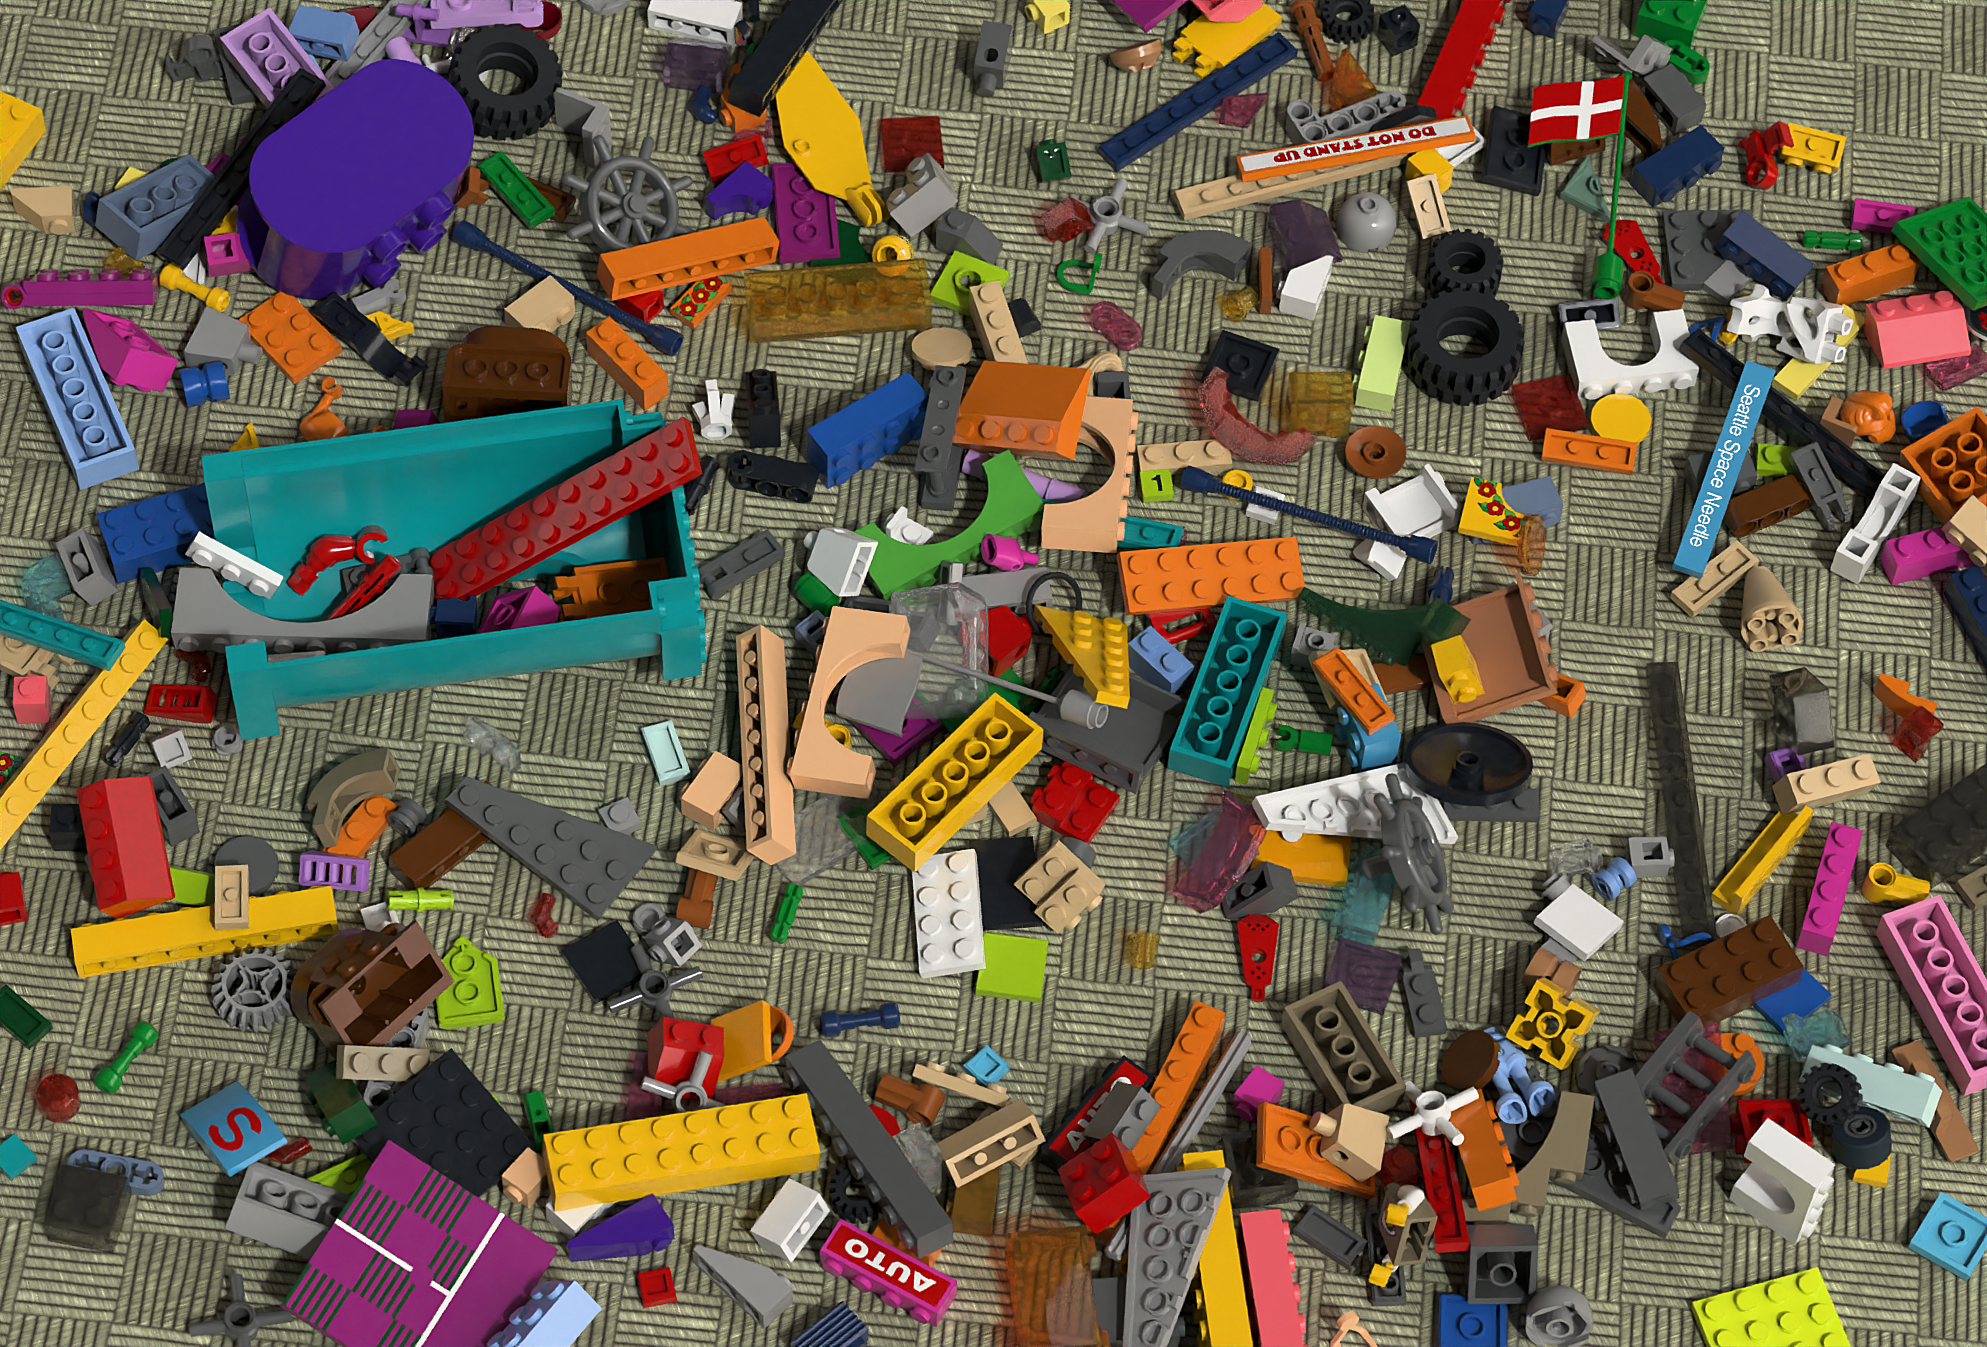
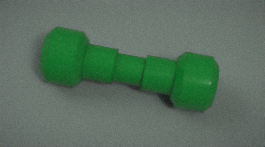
[94,1021,159,1094]

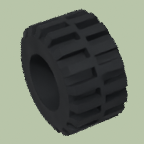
[1425,229,1503,299]

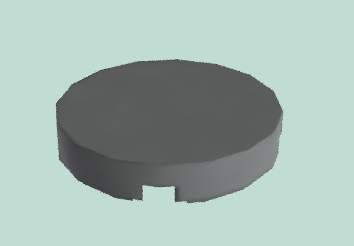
[214,836,279,897]
[1575,1044,1640,1095]

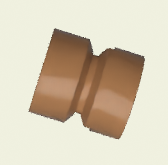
[1522,947,1582,1000]

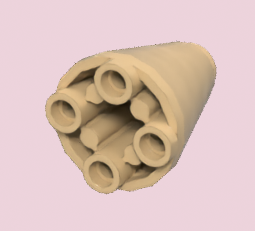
[1740,566,1803,652]

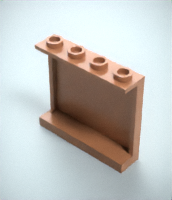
[1413,573,1559,724]

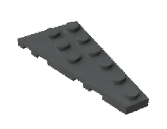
[445,776,658,921]
[1499,1065,1681,1239]

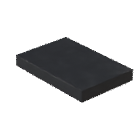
[1481,105,1546,197]
[969,836,1043,931]

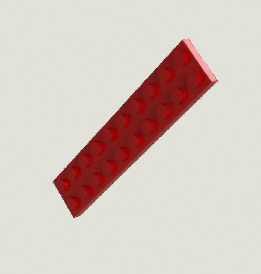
[428,417,702,603]

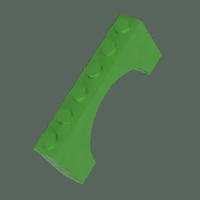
[854,449,1044,602]

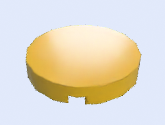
[1589,393,1652,446]

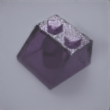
[663,37,732,95]
[1268,199,1343,273]

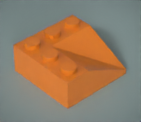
[1899,406,1987,525]

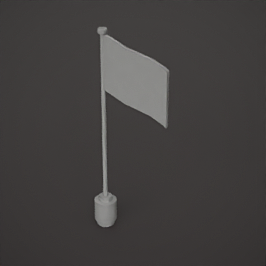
[836,648,1108,737]

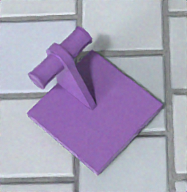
[396,0,454,48]

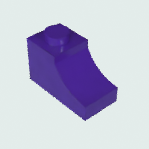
[705,161,773,221]

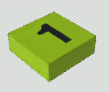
[1139,469,1174,503]

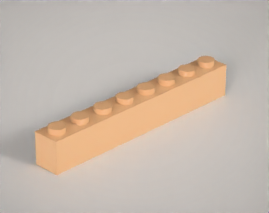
[736,624,796,865]

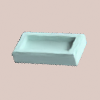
[641,720,691,786]

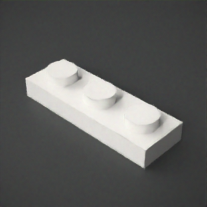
[185,532,283,599]

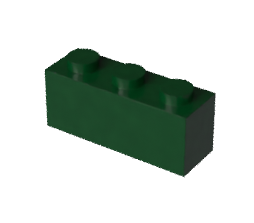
[305,1059,378,1145]

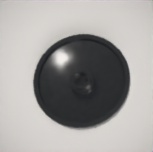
[1404,722,1533,806]

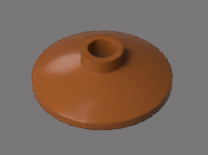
[1345,426,1407,479]

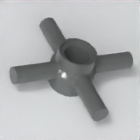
[607,944,703,1019]
[189,1274,293,1347]

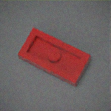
[703,134,769,183]

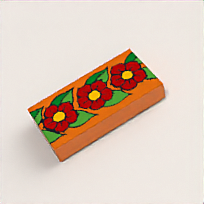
[670,276,732,330]

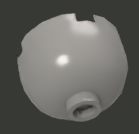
[1336,192,1396,253]
[1525,1285,1593,1347]

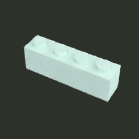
[1799,1044,1942,1128]

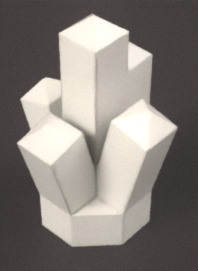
[692,379,735,441]

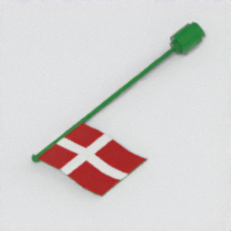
[1527,71,1632,300]

